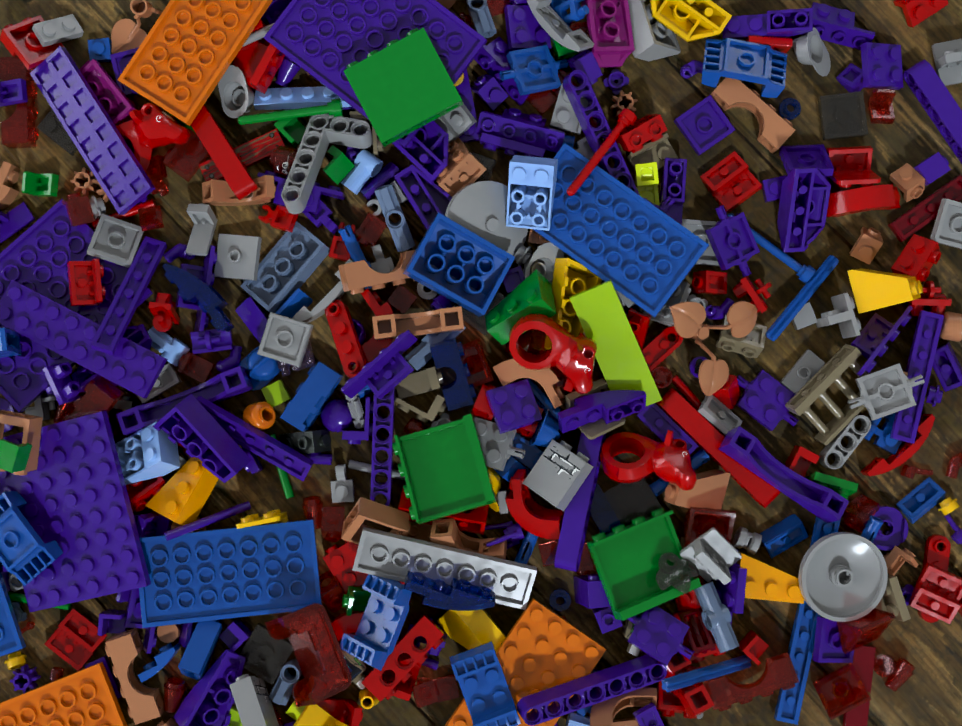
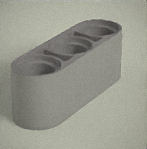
[819,415,871,469]

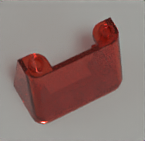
[265,603,352,707]

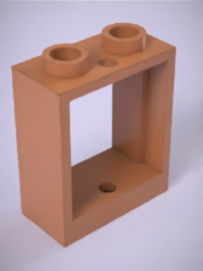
[0,410,43,475]
[341,497,411,545]

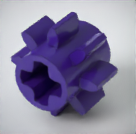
[10,664,41,694]

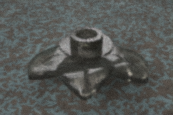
[656,553,699,594]

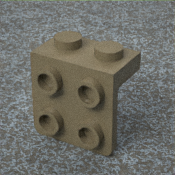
[565,378,625,440]

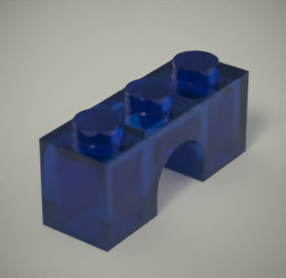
[430,338,477,411]

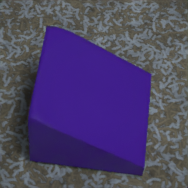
[836,63,863,96]

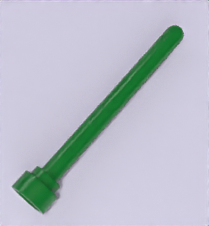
[238,98,343,125]

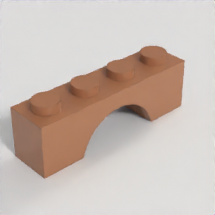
[711,77,795,154]
[338,250,415,295]
[372,306,464,340]
[105,628,166,725]

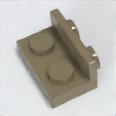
[627,133,678,172]
[716,315,767,358]
[874,574,911,623]

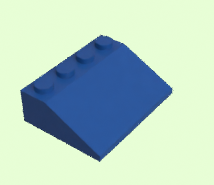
[403,212,515,316]

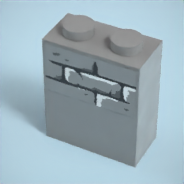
[523,439,594,511]
[230,674,279,726]

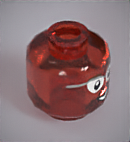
[270,146,298,176]

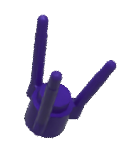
[485,521,525,549]

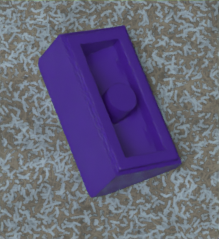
[360,162,400,201]
[235,297,268,343]
[933,342,962,392]

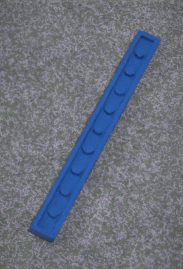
[774,516,841,725]

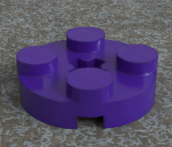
[862,506,908,551]

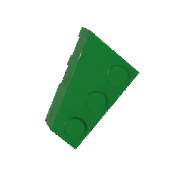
[485,269,557,345]

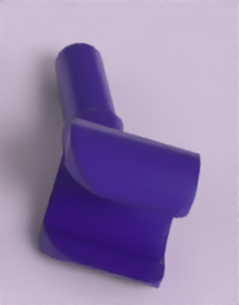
[944,514,962,544]

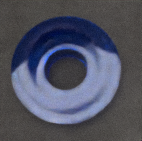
[779,98,801,120]
[549,589,571,611]

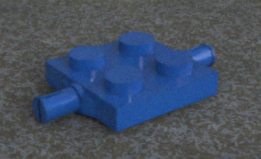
[499,45,568,96]

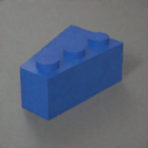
[280,362,343,432]

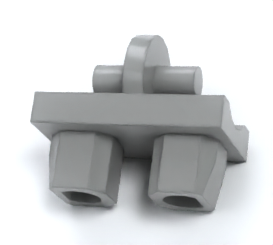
[25,391,57,421]

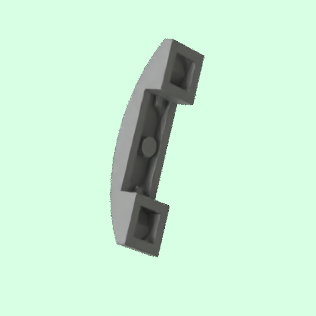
[527,0,594,52]
[292,259,353,323]

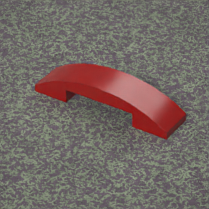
[860,414,935,476]

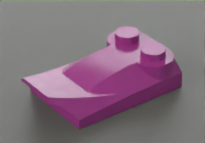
[581,0,635,68]
[79,59,137,126]

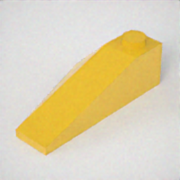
[437,596,506,651]

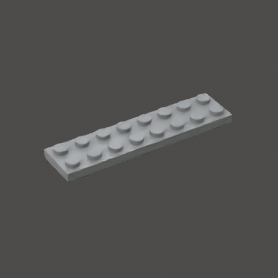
[352,527,537,610]

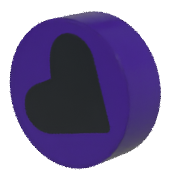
[689,356,707,378]

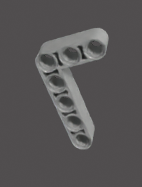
[281,114,373,214]

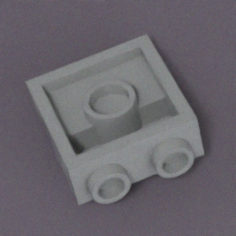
[434,103,477,143]

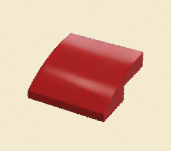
[700,151,762,214]
[909,562,962,624]
[44,608,108,671]

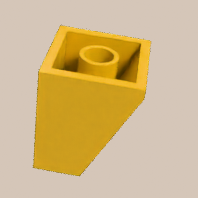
[847,268,923,314]

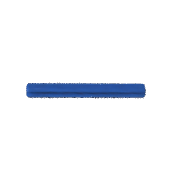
[765,255,839,341]
[661,655,751,692]

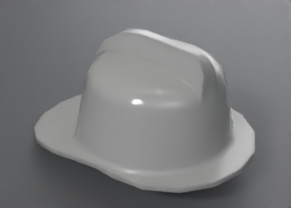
[792,27,831,77]
[218,65,255,118]
[523,242,564,284]

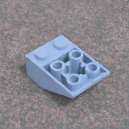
[506,155,558,231]
[115,421,180,485]

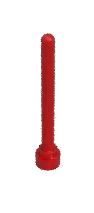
[567,108,637,196]

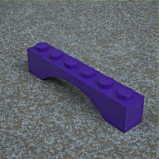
[116,366,254,436]
[718,426,849,523]

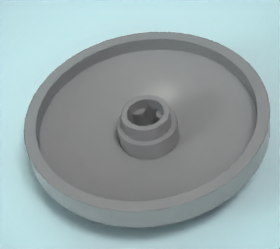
[445,181,528,256]
[798,532,888,622]

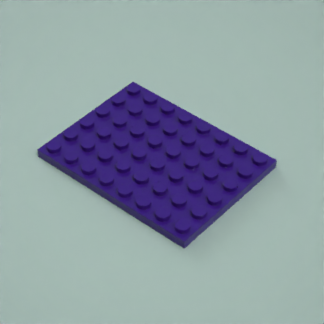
[264,0,487,148]
[0,199,153,413]
[0,410,151,612]

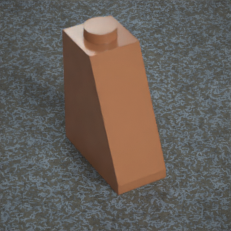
[664,469,731,516]

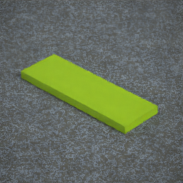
[570,280,662,406]

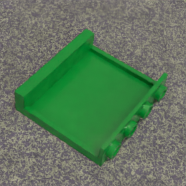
[344,27,463,147]
[392,414,497,524]
[587,508,702,621]

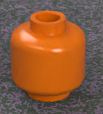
[243,401,276,430]

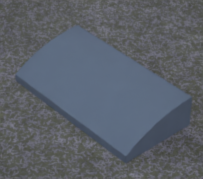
[240,221,330,313]

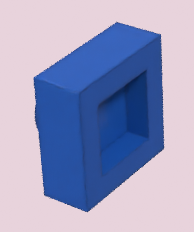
[88,37,112,63]

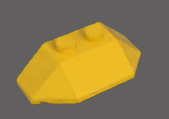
[650,0,732,42]

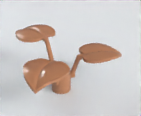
[111,0,163,54]
[669,301,757,396]

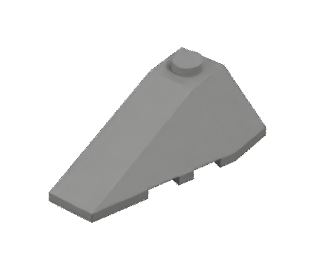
[628,0,681,62]

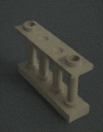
[784,344,868,446]

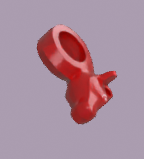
[116,103,190,172]
[509,314,597,394]
[600,430,697,490]

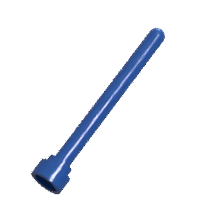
[727,213,816,284]

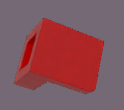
[712,375,740,409]
[785,445,820,477]
[738,630,769,666]

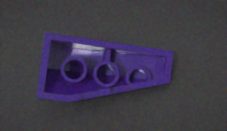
[174,649,246,726]

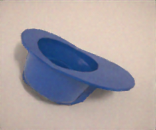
[239,346,284,391]
[529,409,561,447]

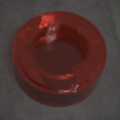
[873,654,897,677]

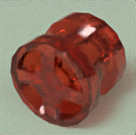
[651,366,673,388]

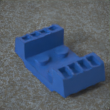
[701,38,787,98]
[0,491,63,586]
[340,574,413,671]
[449,641,521,726]

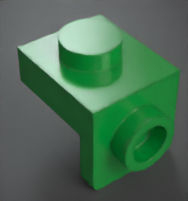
[21,171,59,197]
[342,586,371,616]

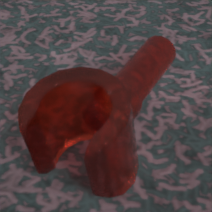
[900,465,933,479]
[50,667,65,682]

